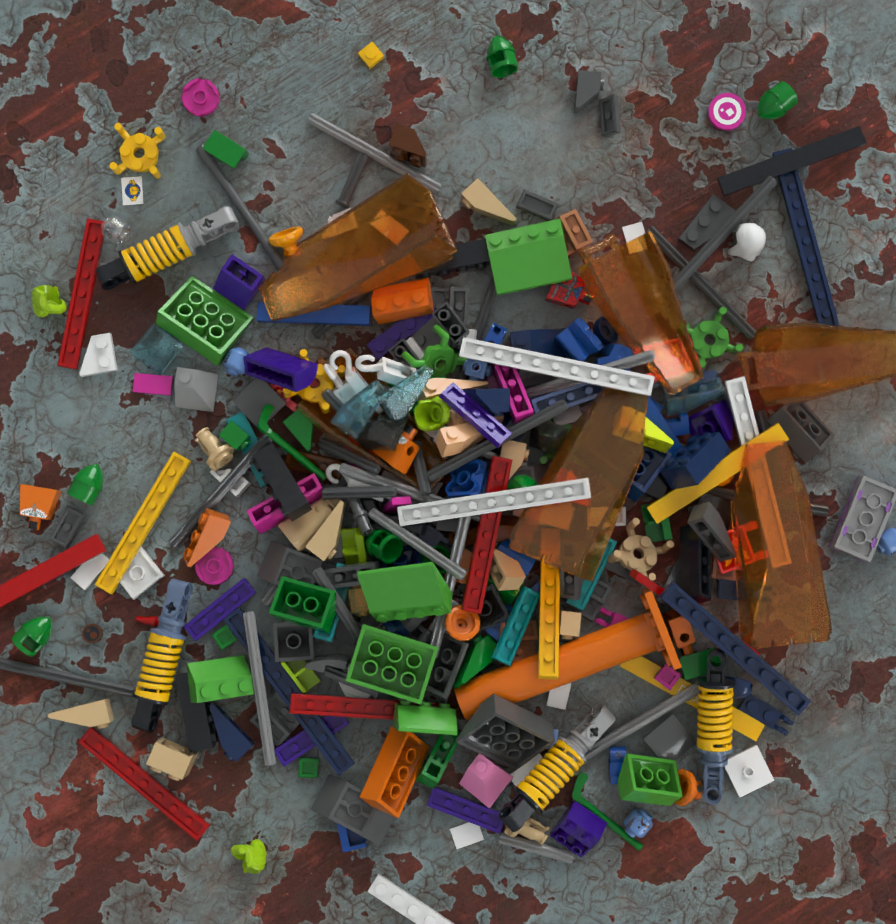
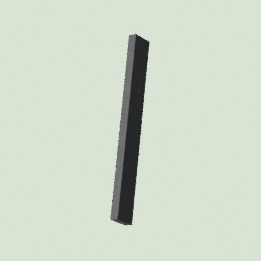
[717,126,867,197]

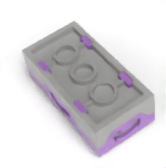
[829,475,896,562]

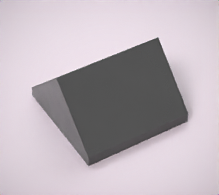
[273,622,315,662]

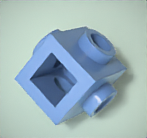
[463,359,492,381]

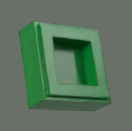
[211,624,238,650]
[298,757,319,778]

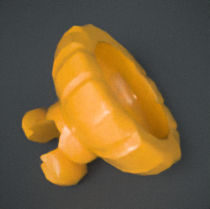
[268,226,303,257]

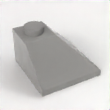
[174,367,219,412]

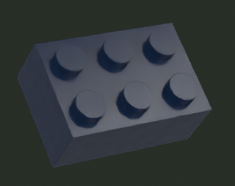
[660,432,731,490]

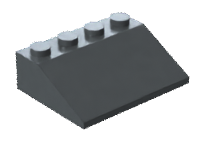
[456,694,555,770]

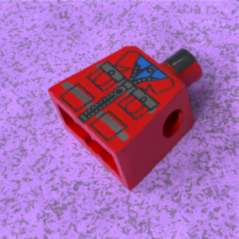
[545,271,593,309]

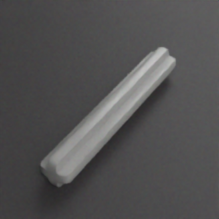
[498,832,574,864]

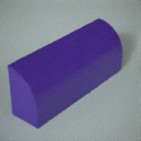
[243,347,318,392]

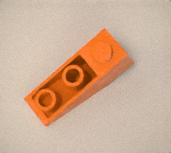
[183,508,231,567]

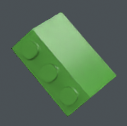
[186,655,254,703]
[393,700,457,735]
[617,753,683,806]

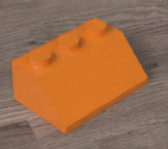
[371,277,434,325]

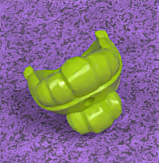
[31,285,67,318]
[413,396,451,431]
[230,839,267,874]

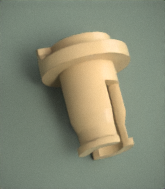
[195,427,234,472]
[504,817,549,845]

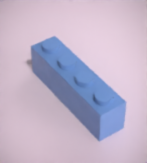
[530,383,610,414]

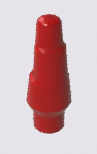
[136,616,159,627]

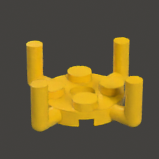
[109,123,166,179]
[283,349,346,414]

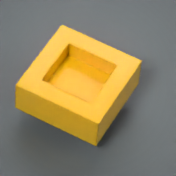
[358,42,384,69]

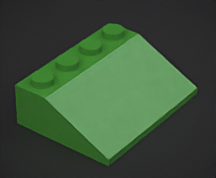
[485,219,573,296]
[156,276,254,366]
[357,562,452,623]
[345,624,439,704]

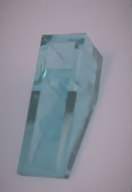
[377,365,434,420]
[663,377,725,416]
[331,380,389,439]

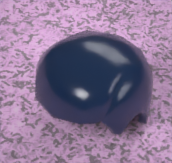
[593,315,620,345]
[725,676,753,700]

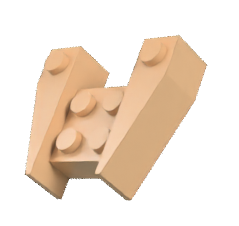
[415,378,504,458]

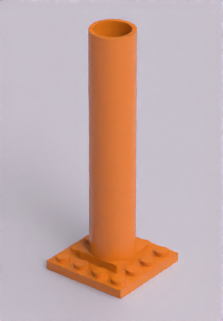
[454,588,682,721]

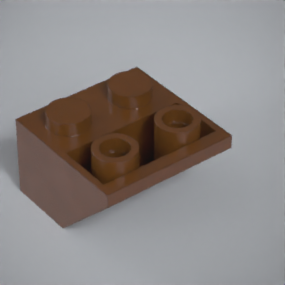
[389,123,427,168]

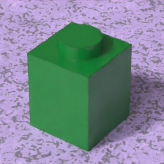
[219,421,251,451]

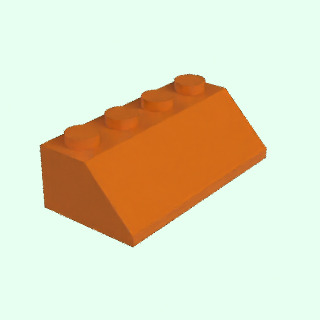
[360,726,430,818]

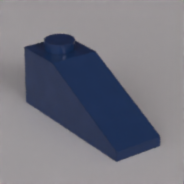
[209,702,255,762]

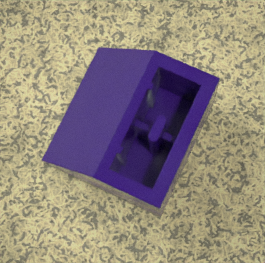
[213,254,266,311]
[549,801,607,858]

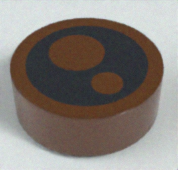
[82,624,103,643]

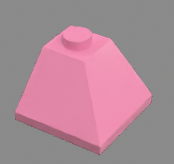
[459,754,513,809]

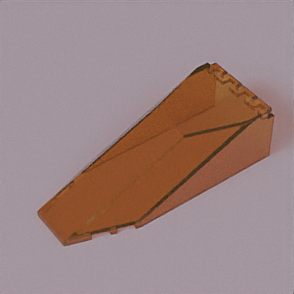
[259,173,457,321]
[508,387,648,582]
[731,440,832,649]

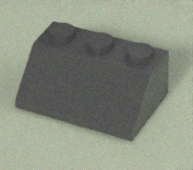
[767,393,834,463]
[426,633,469,699]

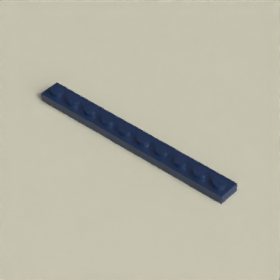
[772,148,840,335]
[659,581,811,716]
[223,607,355,776]

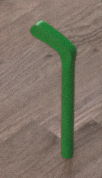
[257,404,326,482]
[571,772,643,851]

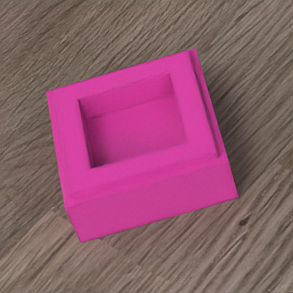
[654,663,681,690]

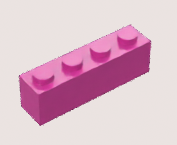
[491,364,534,425]
[247,473,323,534]

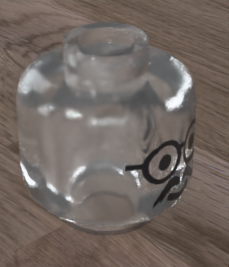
[101,216,131,245]

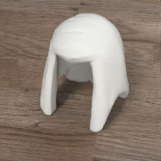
[727,223,766,262]

